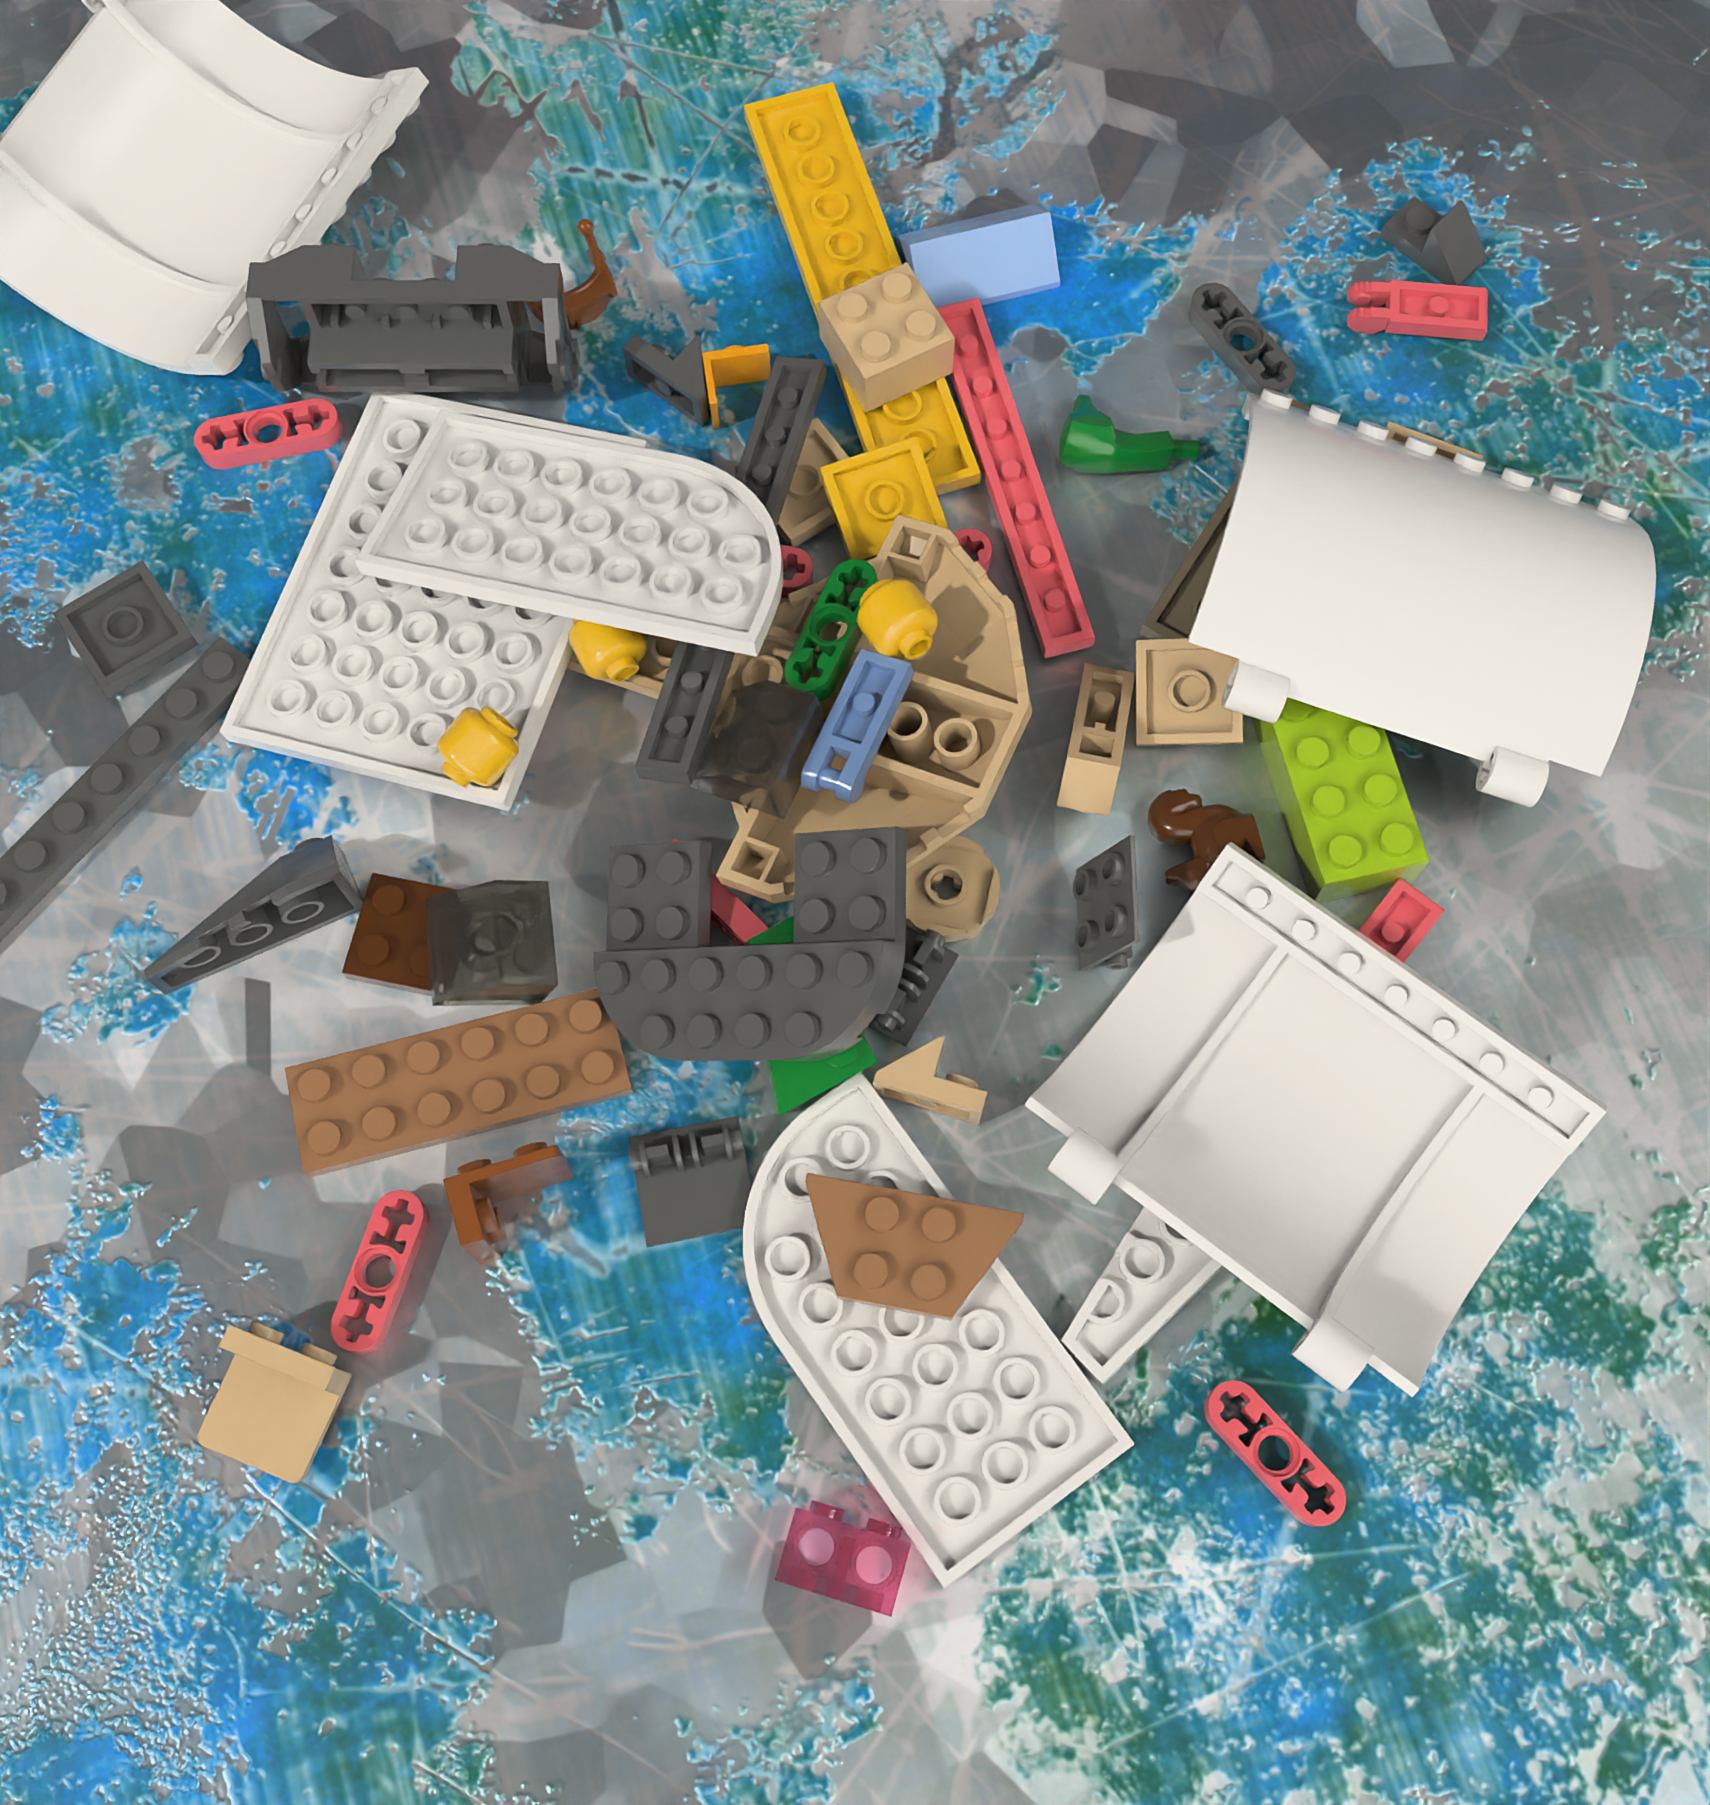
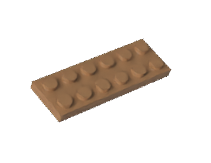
[285,988,634,1178]

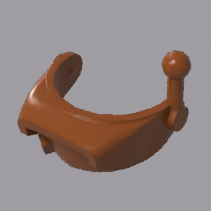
[524,219,618,330]

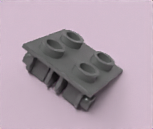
[1073,835,1140,971]
[868,926,959,1047]
[628,1116,751,1248]

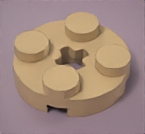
[906,835,1000,942]

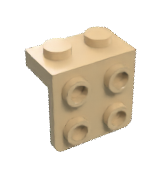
[197,1321,352,1483]

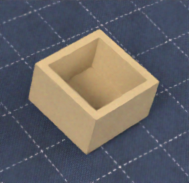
[818,263,955,413]

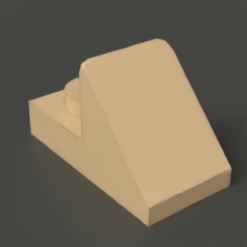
[873,1036,988,1125]

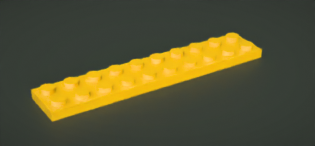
[744,82,981,495]

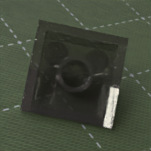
[688,679,826,819]
[425,880,558,1006]

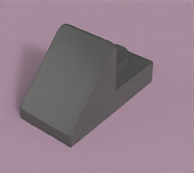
[1380,196,1487,286]
[622,334,709,427]

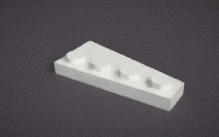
[1061,1207,1224,1387]

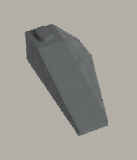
[144,835,364,995]

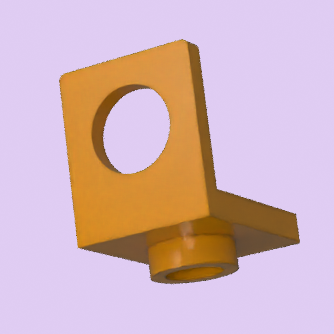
[702,344,771,430]

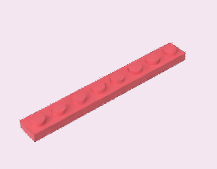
[936,298,1095,659]

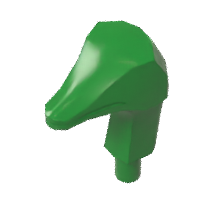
[1059,395,1200,474]

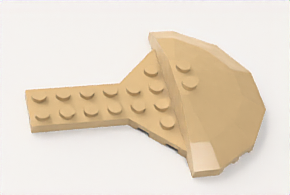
[567,515,1032,903]

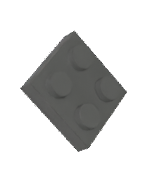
[52,560,199,698]

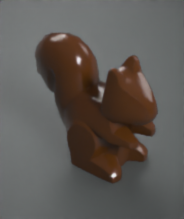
[1148,789,1266,895]

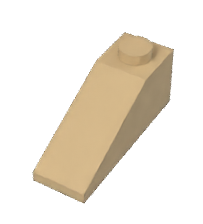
[1056,663,1135,816]

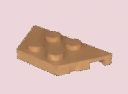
[805,1173,1024,1321]

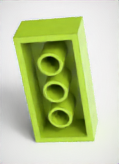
[1251,697,1430,904]

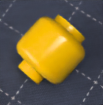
[857,579,938,660]
[568,619,647,683]
[437,705,519,788]

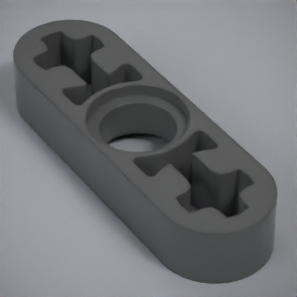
[1188,283,1296,396]

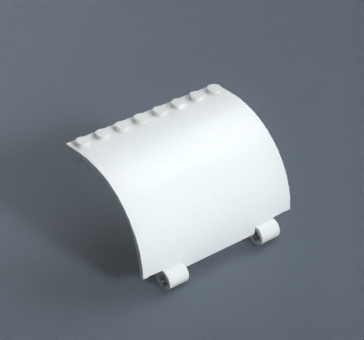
[0,0,429,375]
[1188,388,1656,808]
[1025,842,1607,1397]

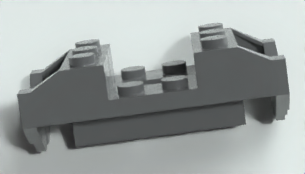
[246,243,580,392]

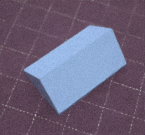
[896,204,1060,308]

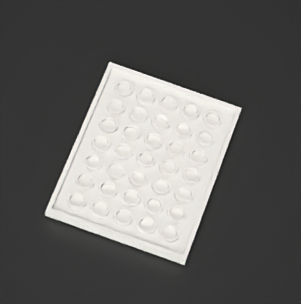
[219,392,651,812]

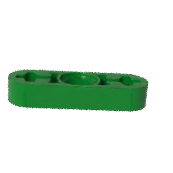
[784,559,879,704]

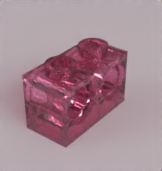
[775,1500,911,1617]

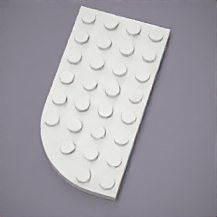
[355,410,783,657]
[743,1072,1134,1588]

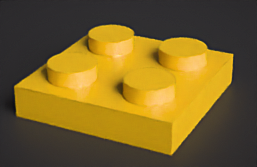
[819,436,949,561]

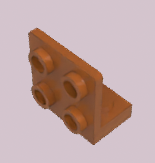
[443,1142,574,1265]

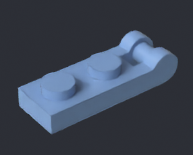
[801,648,914,804]

